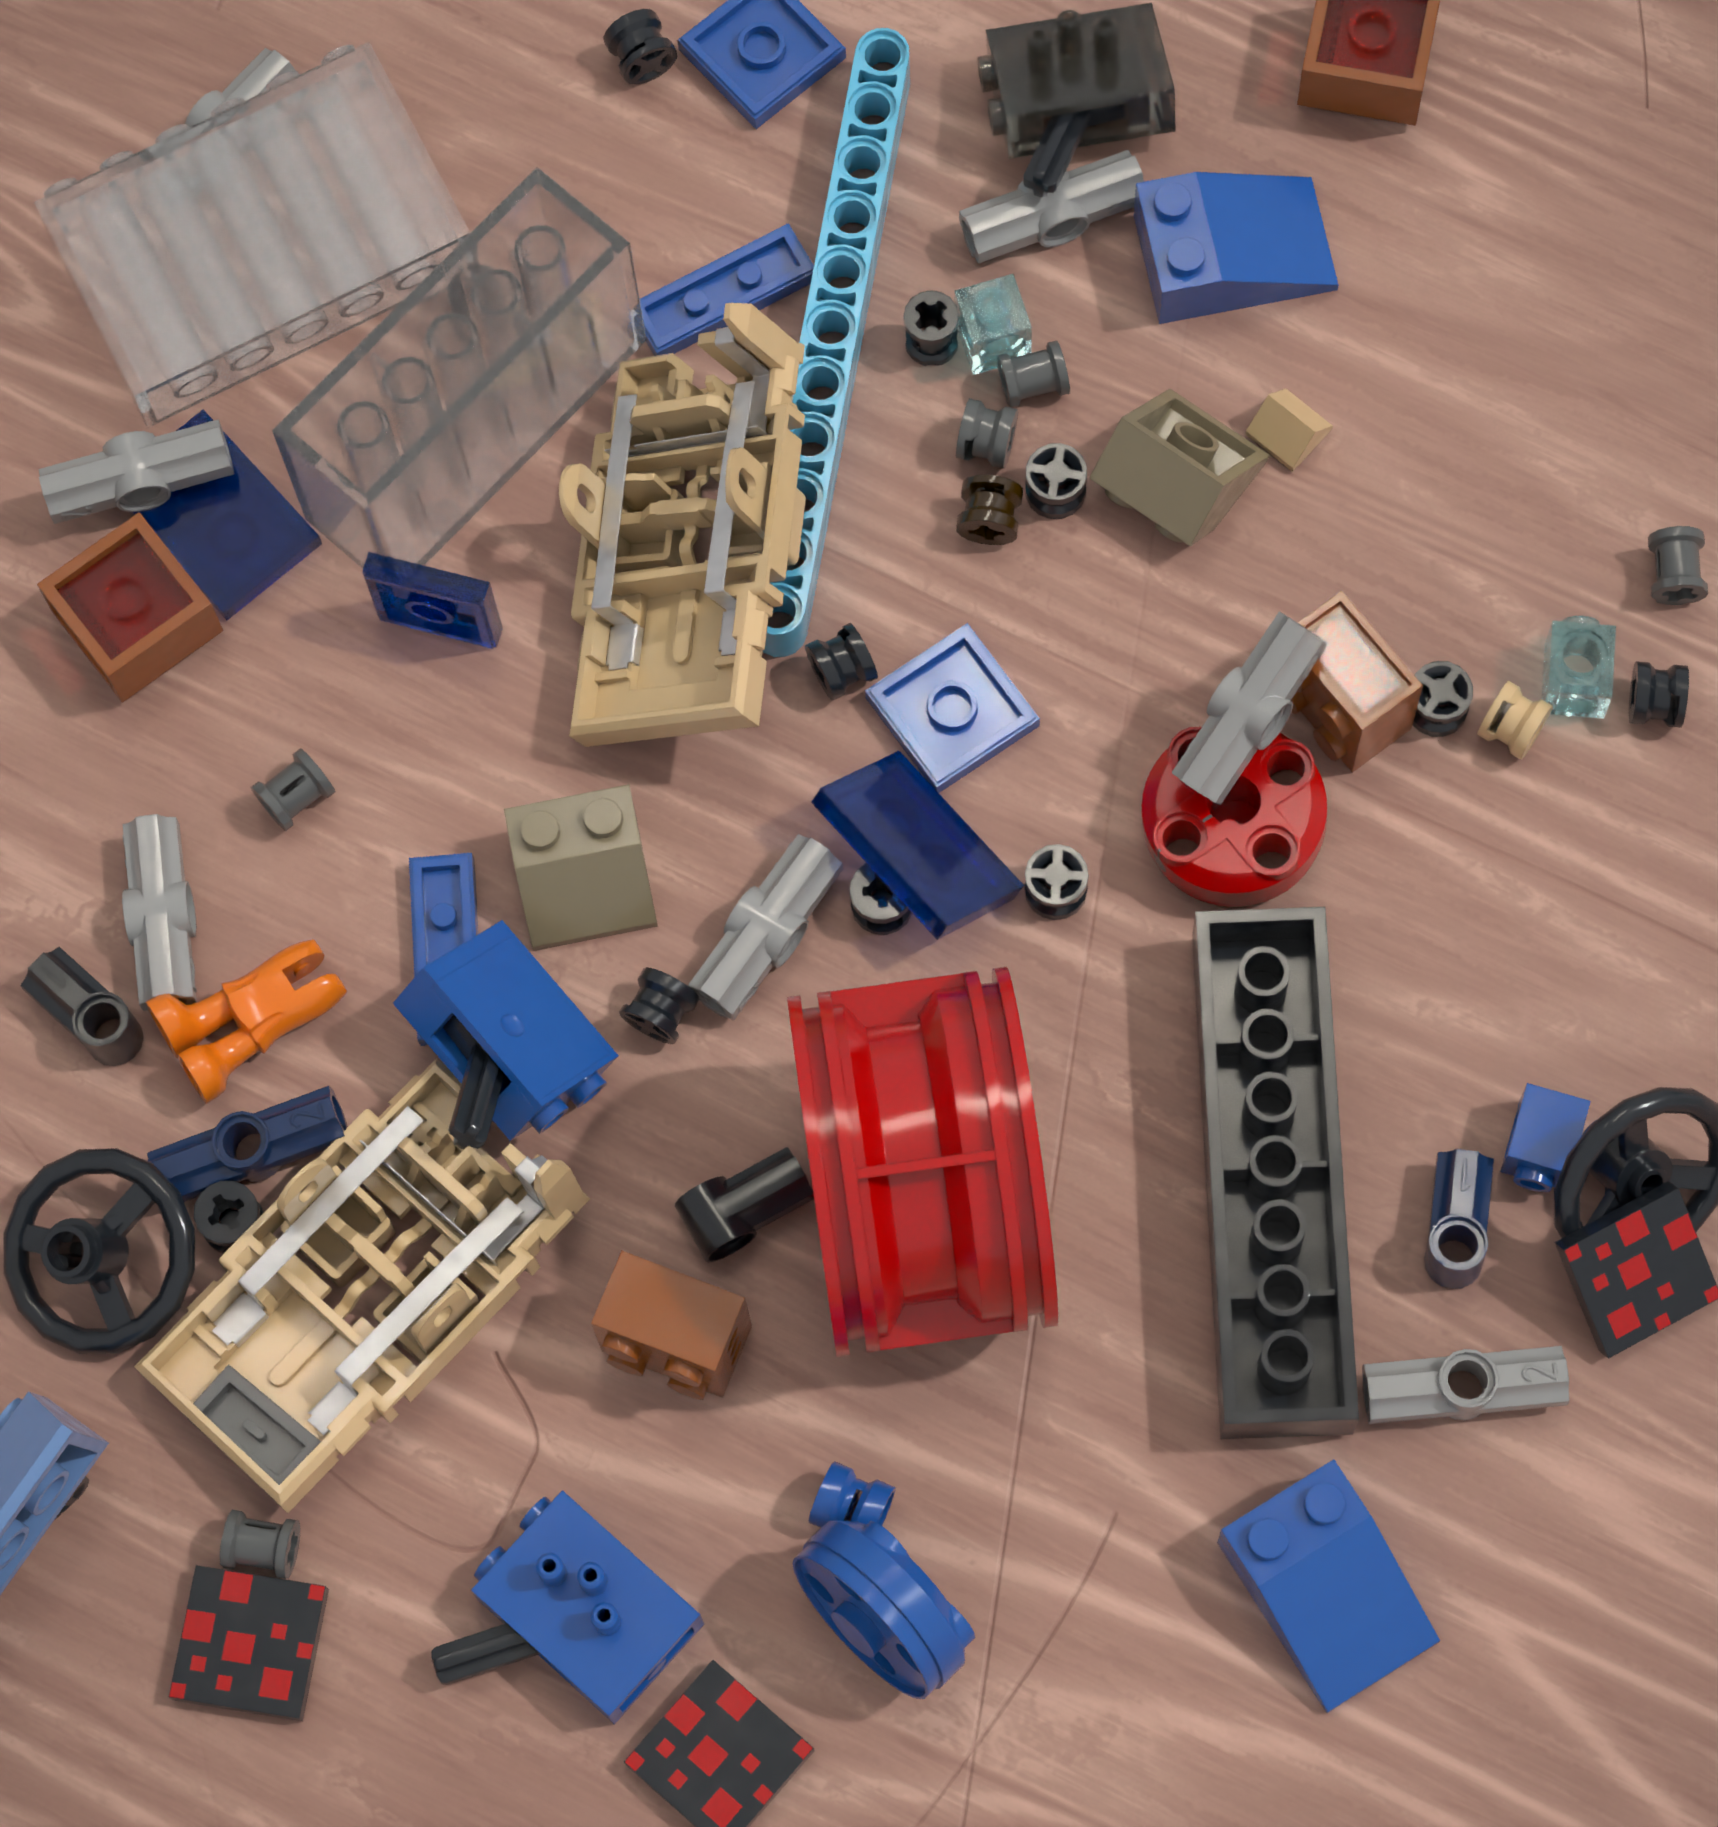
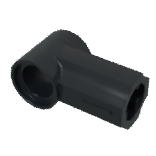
[21,947,144,1066]
[675,1147,814,1263]

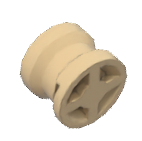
[1477,681,1553,760]

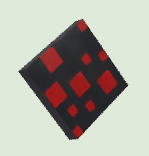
[1554,1181,1718,1359]
[168,1565,329,1722]
[624,1660,815,1827]

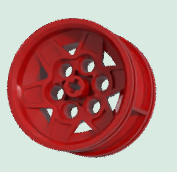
[787,967,1058,1357]

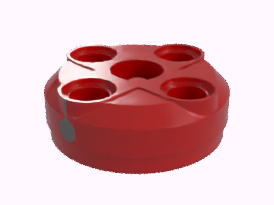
[1141,726,1327,907]

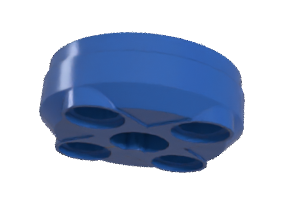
[792,1521,975,1699]

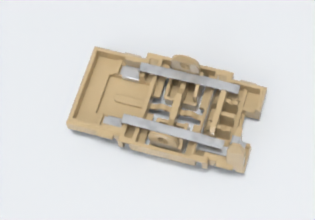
[559,303,806,747]
[134,1058,590,1513]

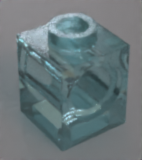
[954,274,1032,375]
[1542,616,1616,719]

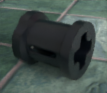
[903,290,959,366]

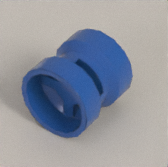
[808,1461,896,1528]

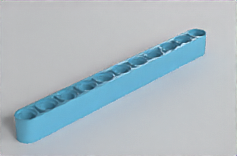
[763,28,910,657]

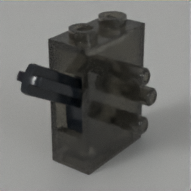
[977,3,1176,197]

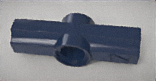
[147,1086,348,1202]

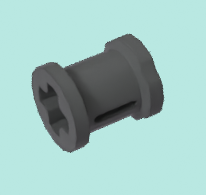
[997,340,1070,408]
[1648,526,1708,605]
[250,748,336,831]
[220,1510,300,1579]

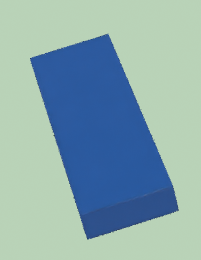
[628,223,814,356]
[409,853,478,1046]

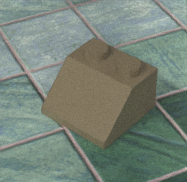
[1089,389,1270,546]
[504,784,658,951]

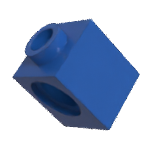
[1500,1083,1591,1192]

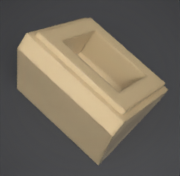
[1245,389,1333,472]

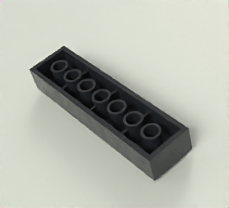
[1192,907,1359,1439]

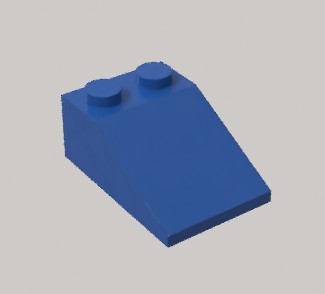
[1134,172,1339,324]
[1217,1459,1440,1713]

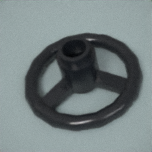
[1554,1087,1718,1239]
[3,1148,195,1354]

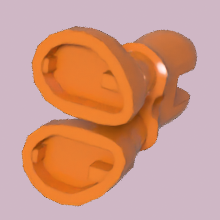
[145,939,347,1104]

